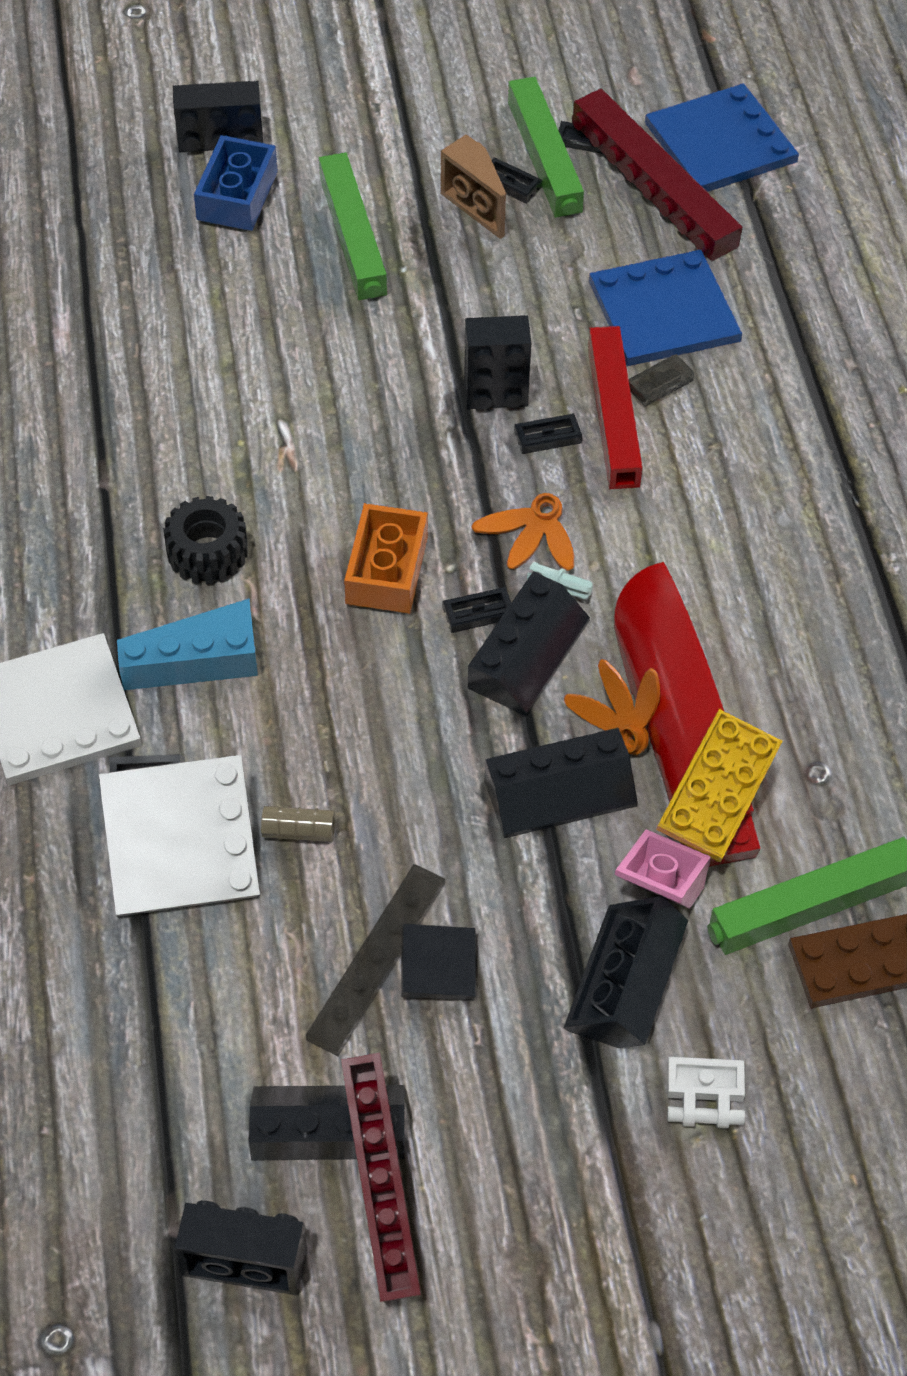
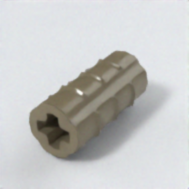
[261,805,336,843]

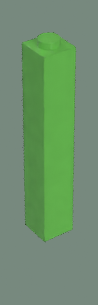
[508,76,584,218]
[319,152,387,300]
[707,836,907,955]

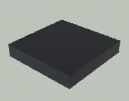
[401,923,476,1001]

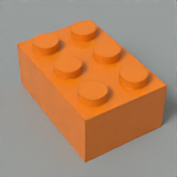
[344,503,428,614]

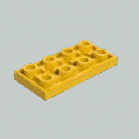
[656,709,782,863]

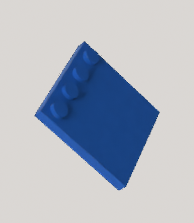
[645,83,799,192]
[589,250,742,367]

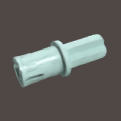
[527,562,593,600]

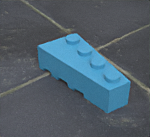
[117,599,258,690]

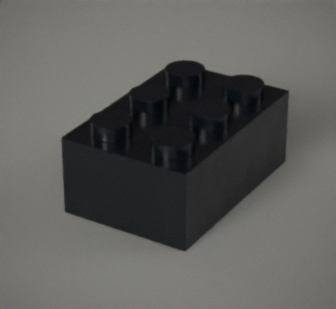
[173,81,263,153]
[464,315,532,410]
[174,1200,307,1296]

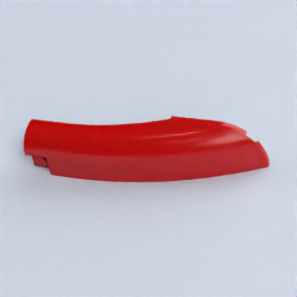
[614,562,761,867]

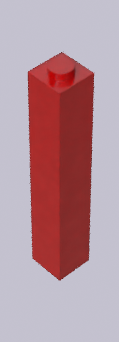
[588,326,643,489]

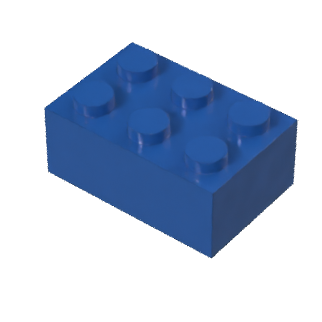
[194,135,278,231]

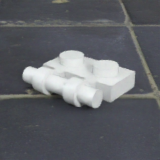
[667,1057,745,1129]

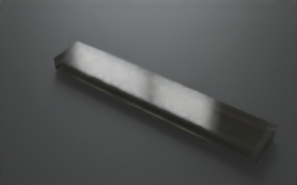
[305,864,445,1057]

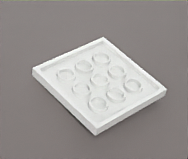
[0,633,142,786]
[99,755,260,917]

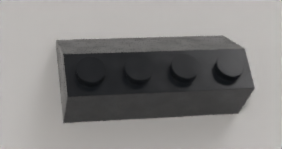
[467,571,590,716]
[484,728,638,839]
[563,896,689,1048]
[248,1085,405,1161]

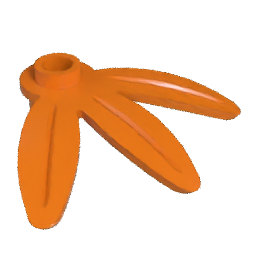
[471,493,574,571]
[564,659,660,755]

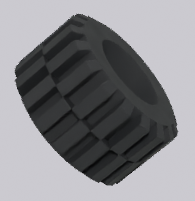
[163,496,248,584]

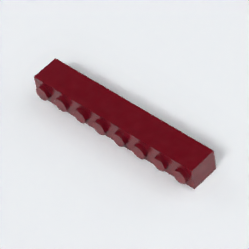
[572,88,743,262]

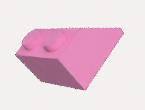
[615,829,711,909]

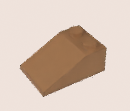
[441,134,506,239]

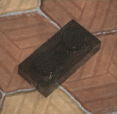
[628,354,695,407]

